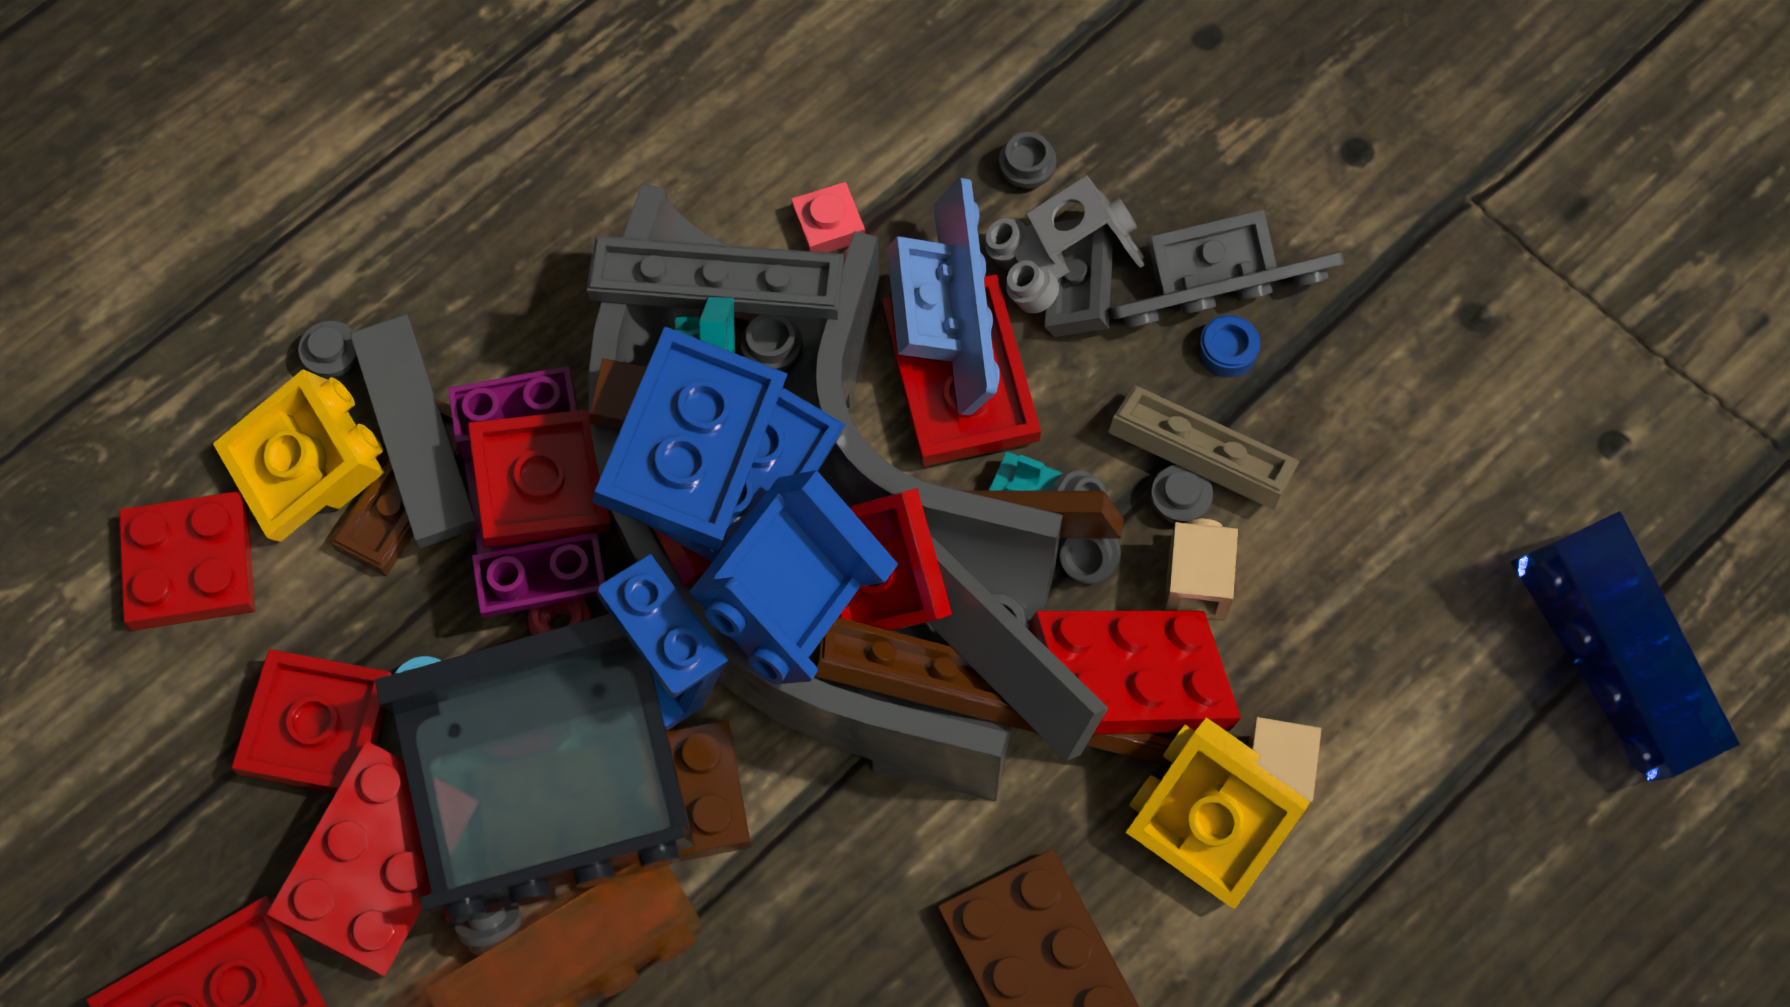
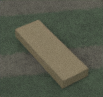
[1108,386,1299,510]

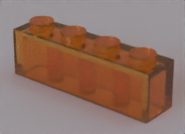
[424,862,703,1007]

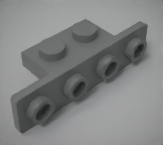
[1109,209,1344,328]

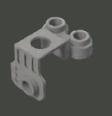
[985,175,1145,313]

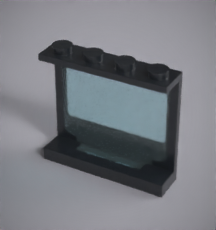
[375,614,695,924]

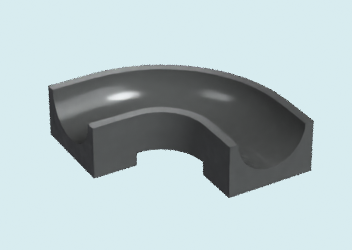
[588,183,1063,801]

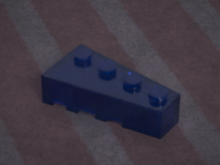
[1510,511,1740,781]

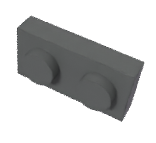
[1045,217,1114,337]

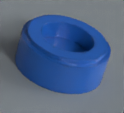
[1198,315,1260,378]

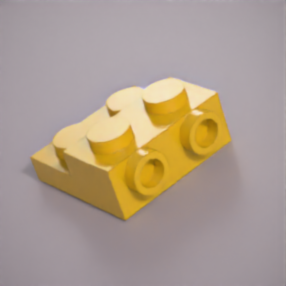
[213,369,385,542]
[1126,717,1310,910]

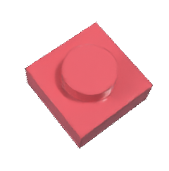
[791,182,865,253]

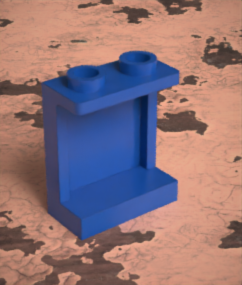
[690,470,898,684]
[597,554,728,731]

